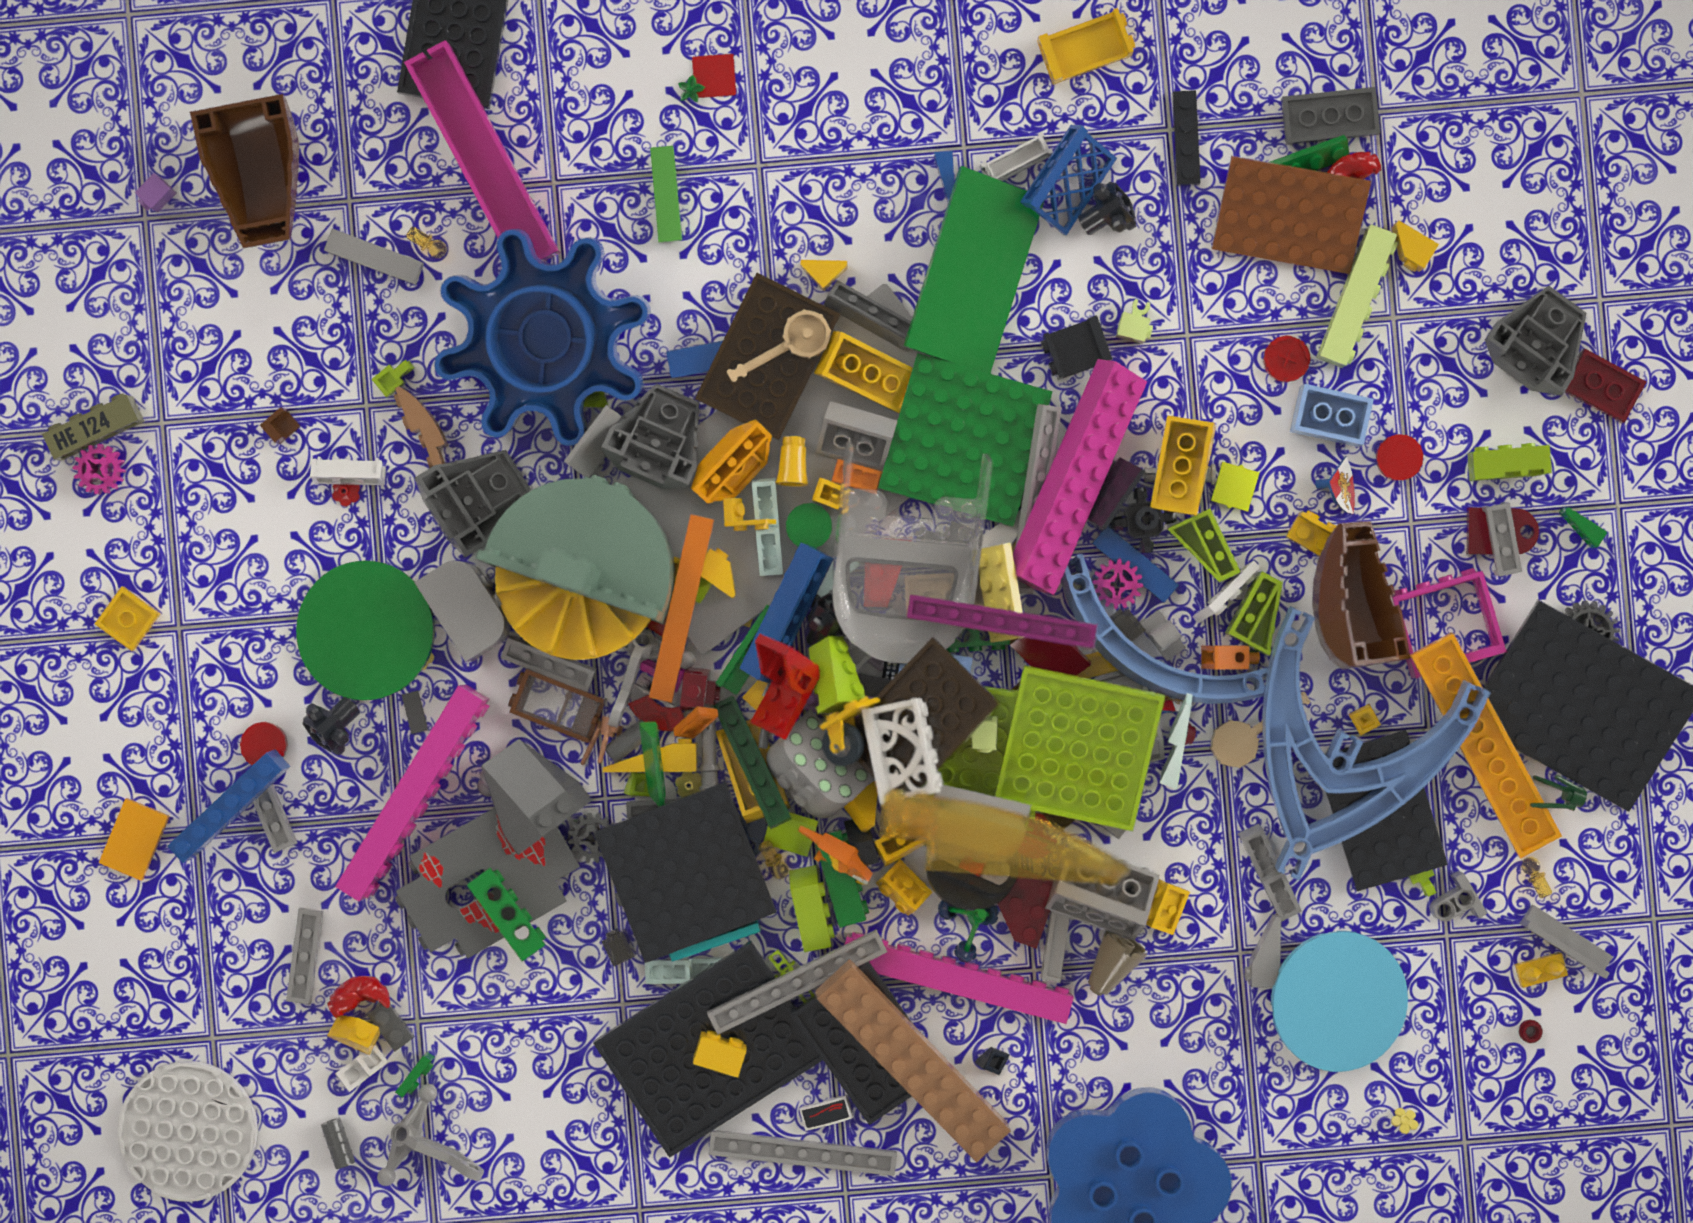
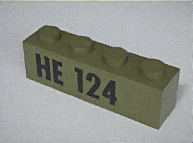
[42,393,145,461]

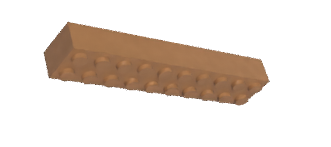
[815,959,1011,1163]

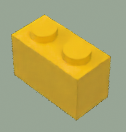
[693,1030,747,1077]

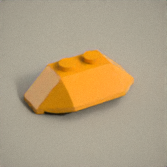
[691,419,772,504]

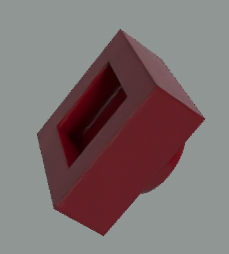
[705,680,721,705]

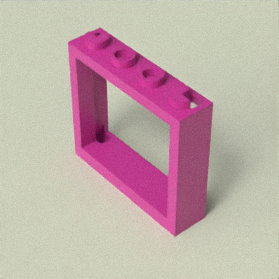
[1392,568,1507,678]

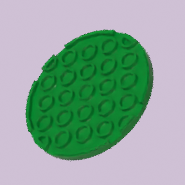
[296,561,435,700]

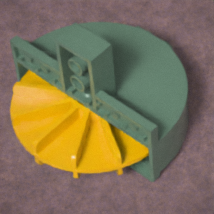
[476,474,676,660]

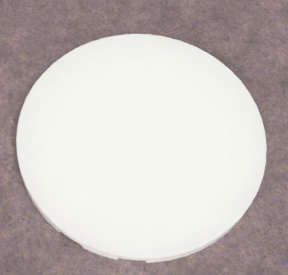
[117,1061,258,1202]

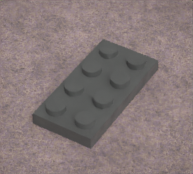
[1281,87,1380,145]

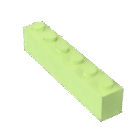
[1316,224,1398,368]

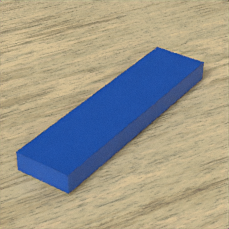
[1092,527,1179,603]

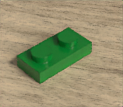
[395,1051,435,1098]

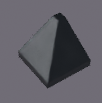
[975,1047,1010,1076]

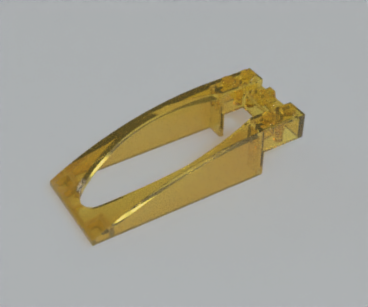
[879,790,1130,886]

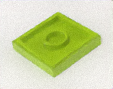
[763,812,818,857]

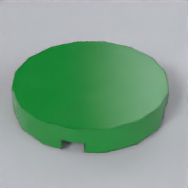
[786,503,832,548]

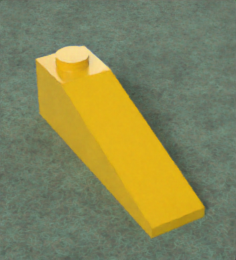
[602,738,698,772]
[874,812,931,867]

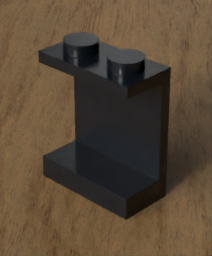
[1040,315,1112,380]

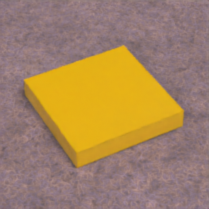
[94,586,161,651]

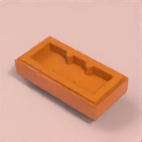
[831,459,882,494]
[673,706,719,739]

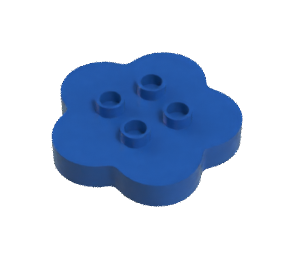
[1046,1087,1232,1223]

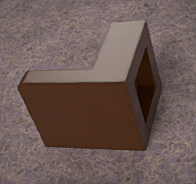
[260,407,300,445]

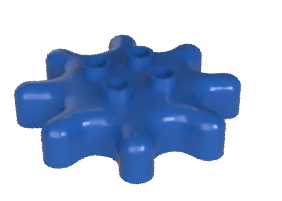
[434,229,651,446]

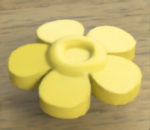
[1391,1108,1418,1134]

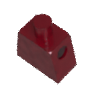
[680,667,711,712]

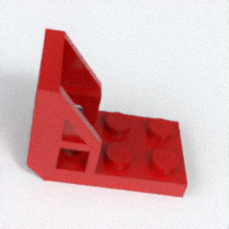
[750,634,820,740]

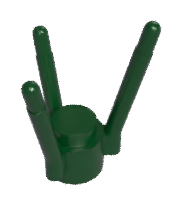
[1530,775,1587,811]

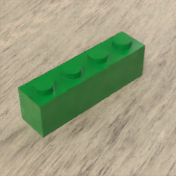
[815,828,870,928]

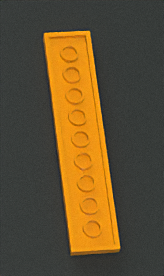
[1410,632,1562,859]

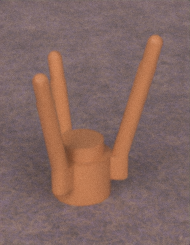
[581,716,623,765]

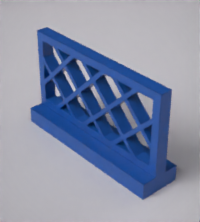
[1020,125,1117,235]

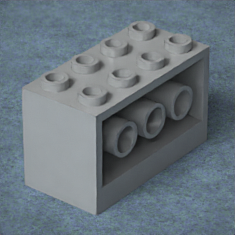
[1045,843,1160,941]

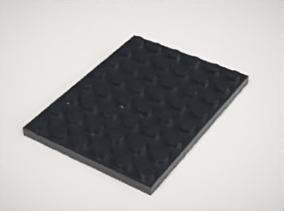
[1483,599,1693,812]
[593,941,823,1158]

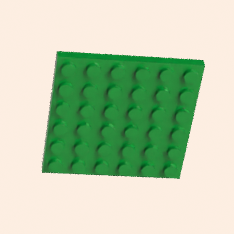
[878,353,1053,527]

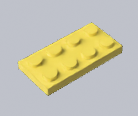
[976,543,1023,643]

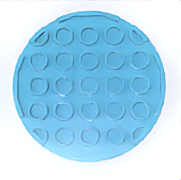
[1271,931,1408,1072]

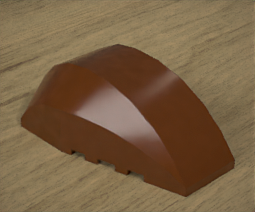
[190,94,299,249]
[1312,521,1411,670]

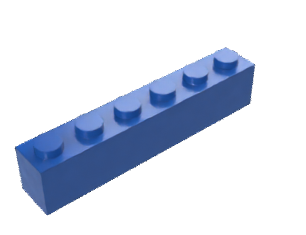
[739,542,834,684]
[167,749,291,863]

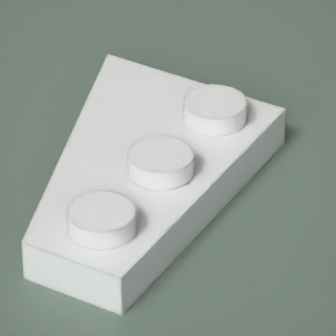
[1192,560,1260,624]

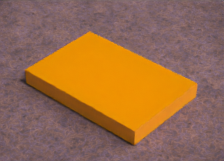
[98,798,170,881]

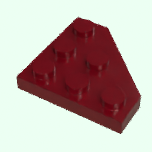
[998,867,1054,949]

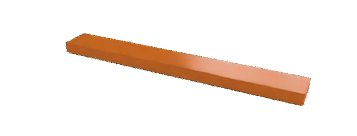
[649,514,714,703]

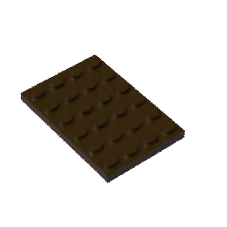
[695,272,841,441]
[847,637,1001,806]

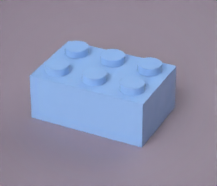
[1290,384,1374,447]

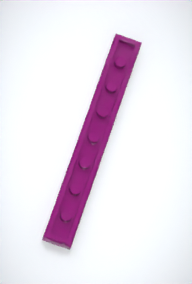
[907,594,1098,649]

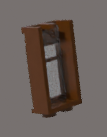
[508,669,607,743]

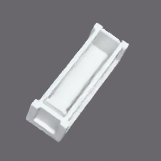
[979,132,1053,181]
[310,457,386,485]

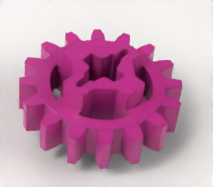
[72,444,126,495]
[1092,558,1143,609]

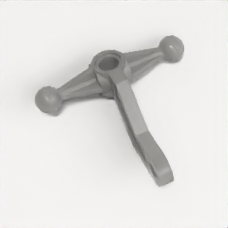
[608,629,695,728]
[377,1084,484,1186]

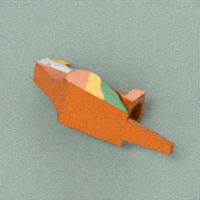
[798,826,873,885]

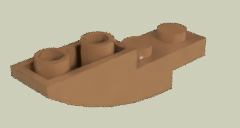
[394,386,449,468]

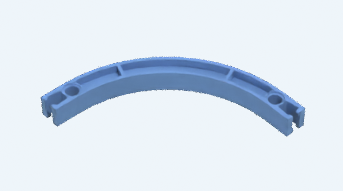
[1061,553,1268,704]

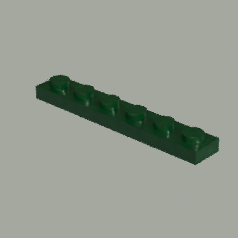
[713,695,792,829]

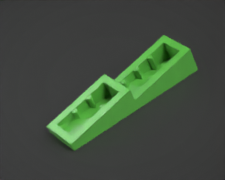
[650,145,683,242]

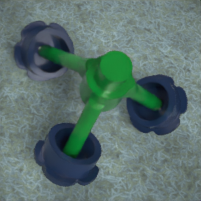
[938,900,999,962]

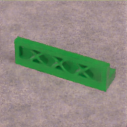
[716,604,770,696]

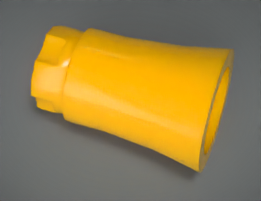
[775,436,808,487]

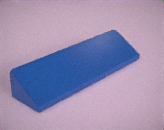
[666,341,723,378]

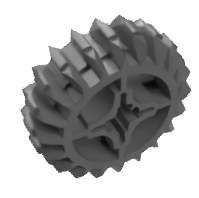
[1565,601,1620,642]

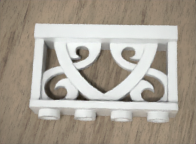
[862,698,943,804]

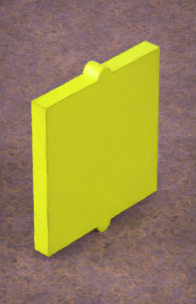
[1211,462,1260,512]

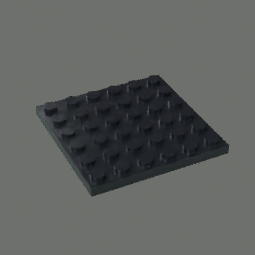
[594,781,777,963]

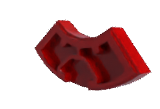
[628,695,685,731]

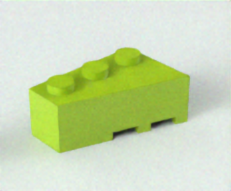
[1467,443,1552,481]
[1167,508,1241,582]
[1225,571,1283,656]
[809,636,865,713]
[789,865,835,953]

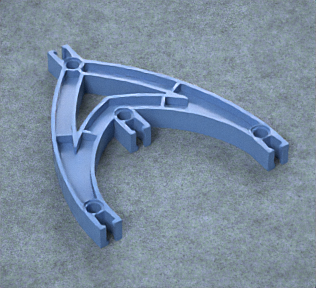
[1263,606,1490,881]

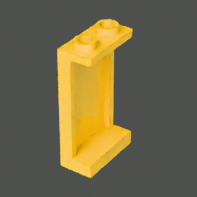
[1037,8,1135,85]

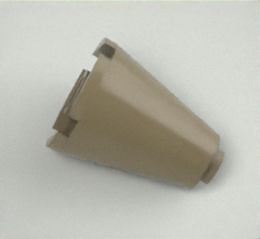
[1088,931,1147,996]

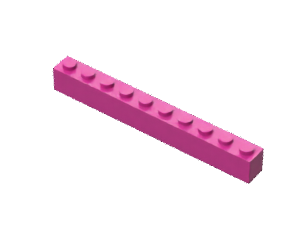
[844,931,1074,1024]

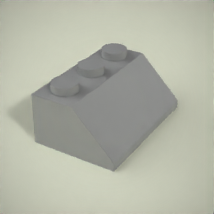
[816,401,897,472]
[564,405,623,478]

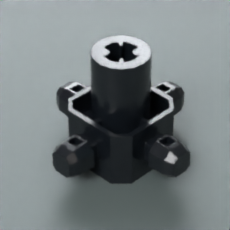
[1078,182,1137,235]
[1110,487,1177,553]
[806,593,850,646]
[302,697,360,755]

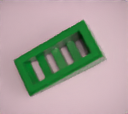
[1559,507,1607,548]

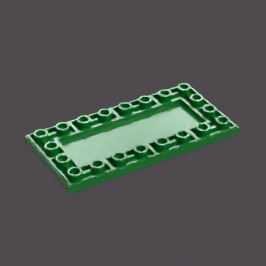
[904,166,1045,373]

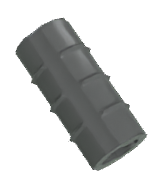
[605,719,644,763]
[321,1117,355,1169]

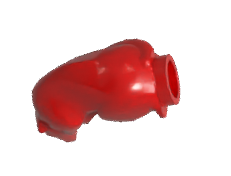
[1327,152,1381,179]
[327,976,390,1018]

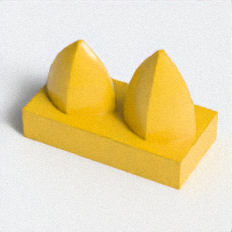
[1514,952,1568,988]

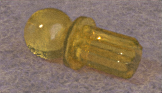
[406,227,447,258]
[759,841,789,879]
[1521,857,1552,898]

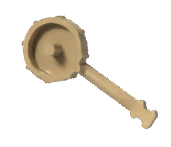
[727,309,831,382]
[1210,692,1310,768]

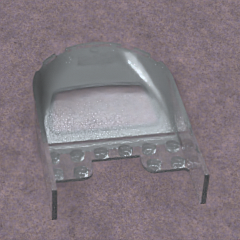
[832,441,993,663]

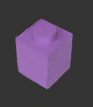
[134,173,177,213]

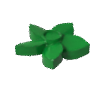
[678,75,705,103]

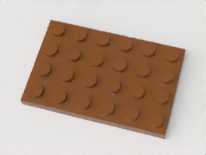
[1211,155,1371,274]

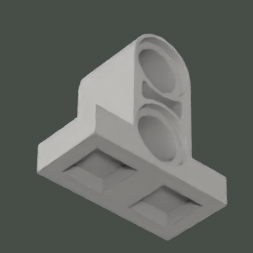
[1139,610,1186,661]
[1430,871,1488,922]

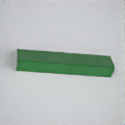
[639,722,666,807]

